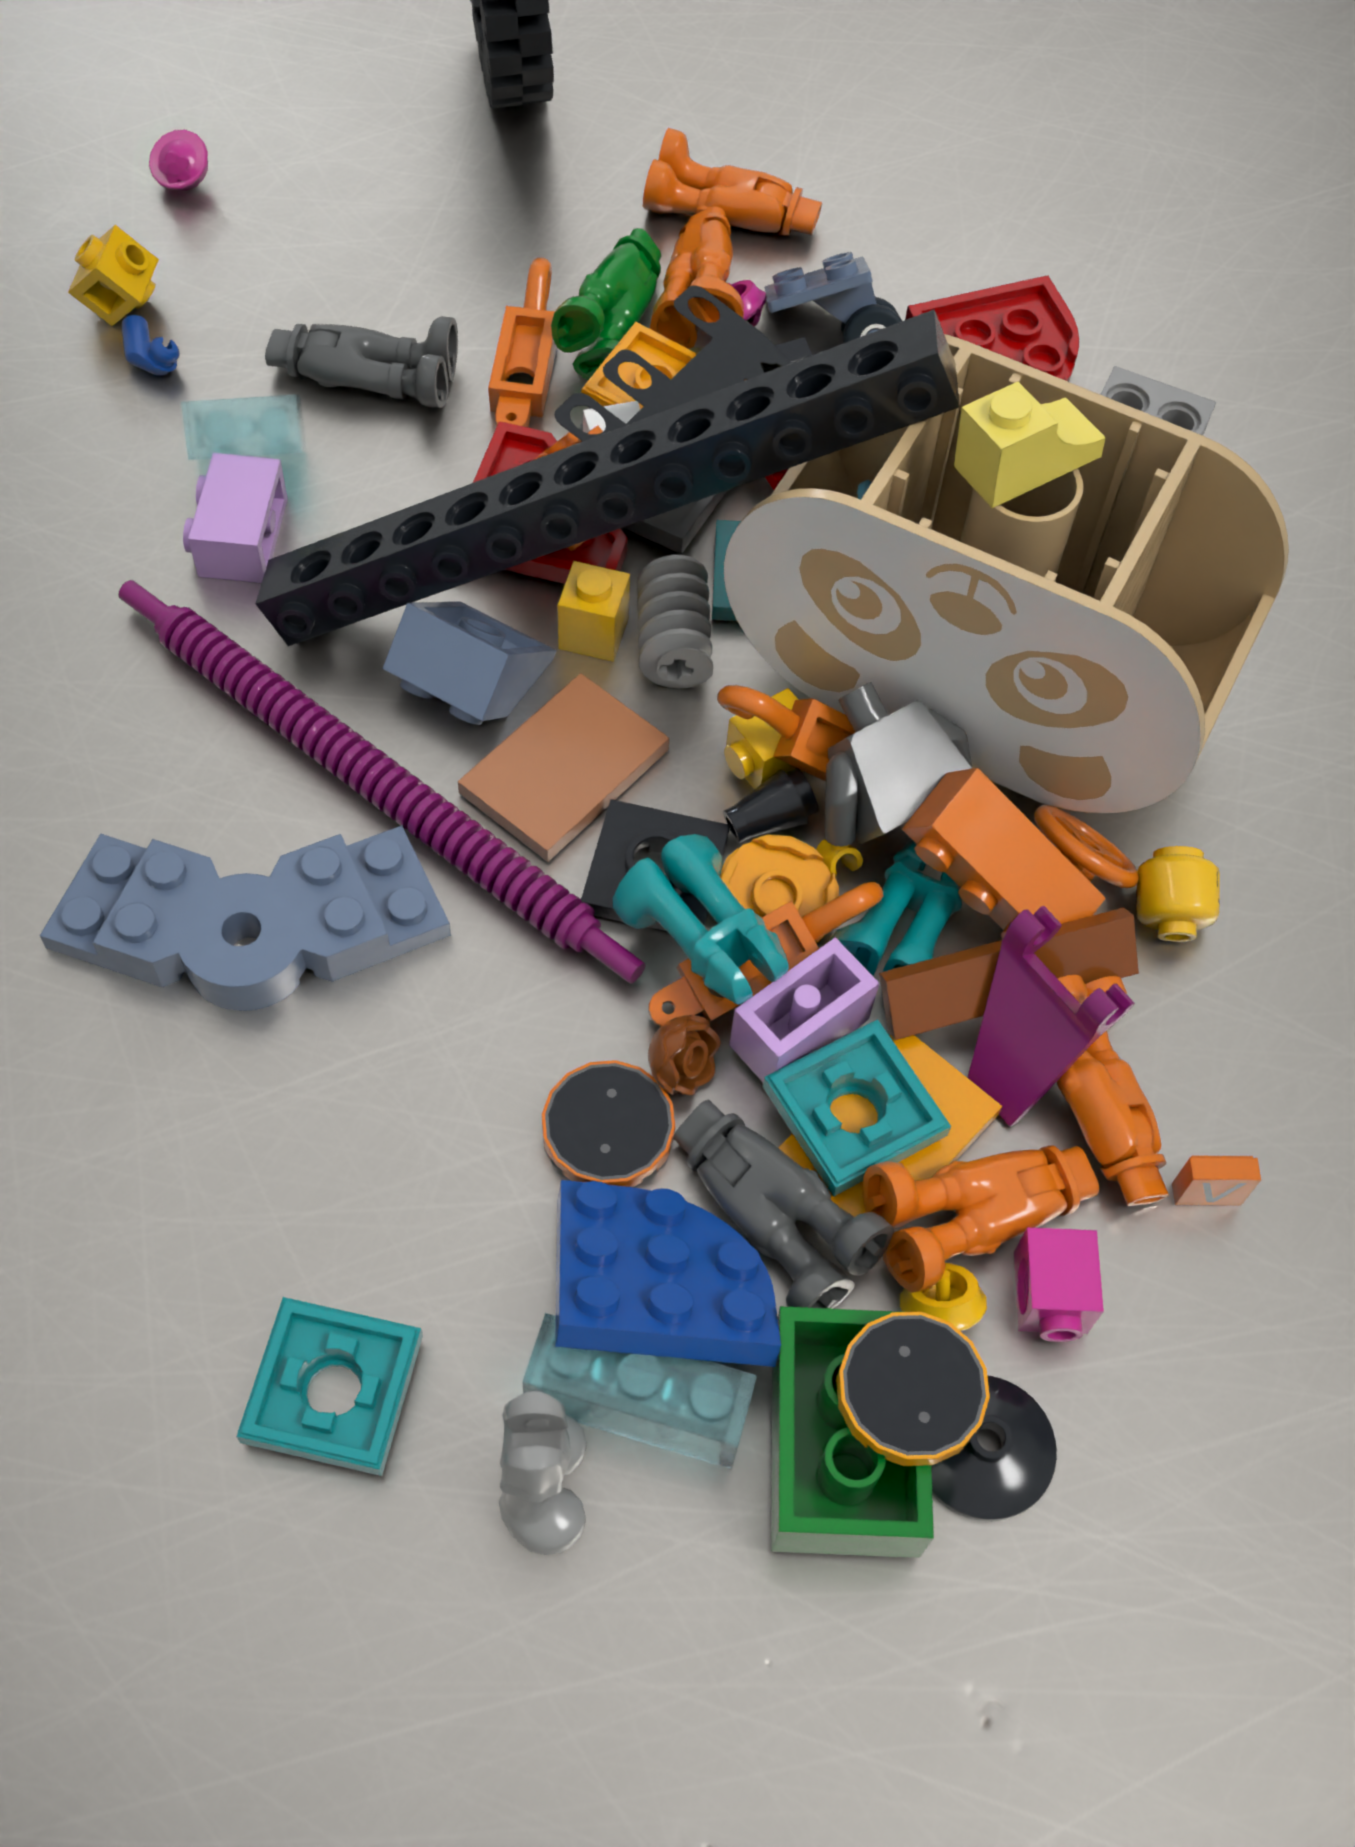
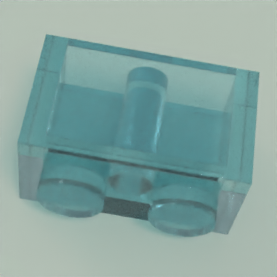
[181,395,307,460]

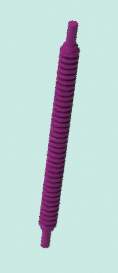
[118,580,646,984]

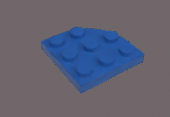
[555,1180,781,1367]

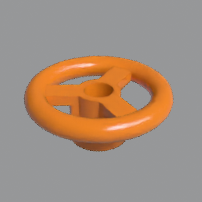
[1034,805,1139,888]

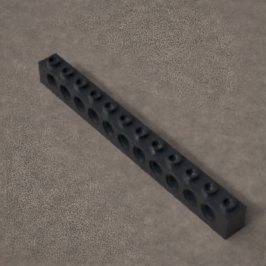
[255,310,960,647]

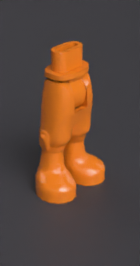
[643,128,822,236]
[649,206,744,349]
[1057,974,1169,1206]
[863,1145,1099,1293]

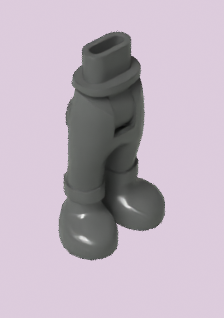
[265,316,458,408]

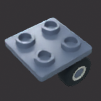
[764,252,902,343]

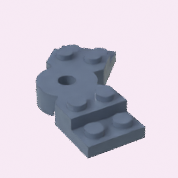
[40,825,451,1011]

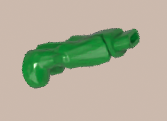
[551,228,661,380]

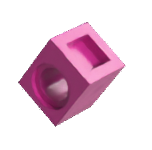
[1014,1227,1104,1342]

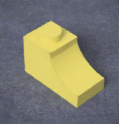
[954,382,1106,508]

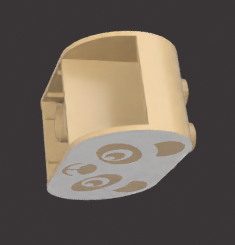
[724,334,1289,813]

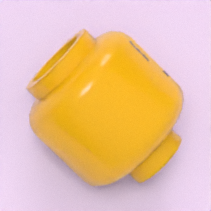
[1136,846,1220,942]

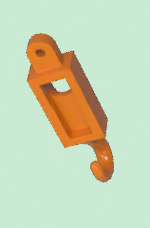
[488,257,557,427]
[717,685,855,782]
[648,881,883,1027]

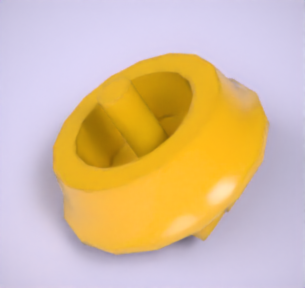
[900,1263,987,1331]

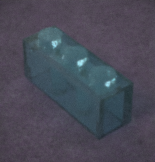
[522,1313,757,1469]

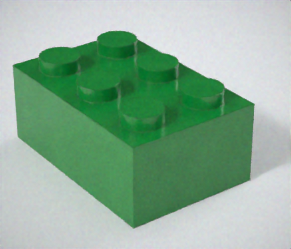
[771,1306,934,1558]

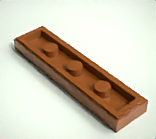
[879,907,1139,1040]

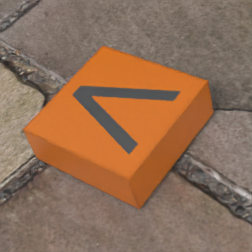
[1172,1155,1261,1206]

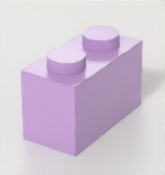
[183,453,288,583]
[729,937,879,1082]

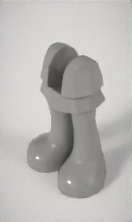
[499,1389,586,1555]

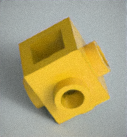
[68,224,159,326]

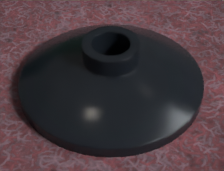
[931,1375,1057,1521]

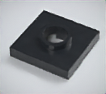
[581,799,730,931]

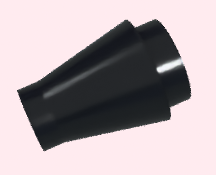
[723,768,819,844]

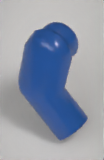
[121,315,180,376]

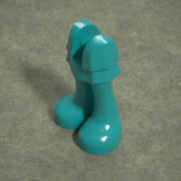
[613,834,789,1005]
[827,840,962,976]

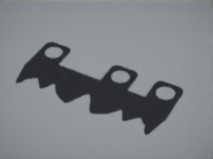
[554,285,791,442]

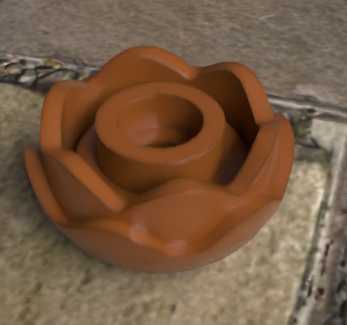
[648,1015,721,1095]

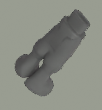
[673,1100,894,1309]

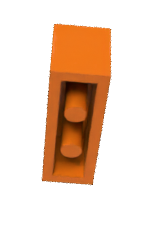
[902,768,1106,939]

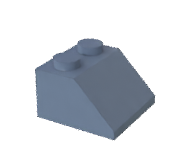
[382,601,557,725]

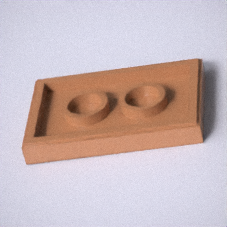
[458,673,670,862]

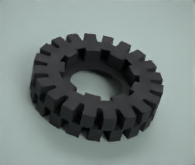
[470,0,554,109]

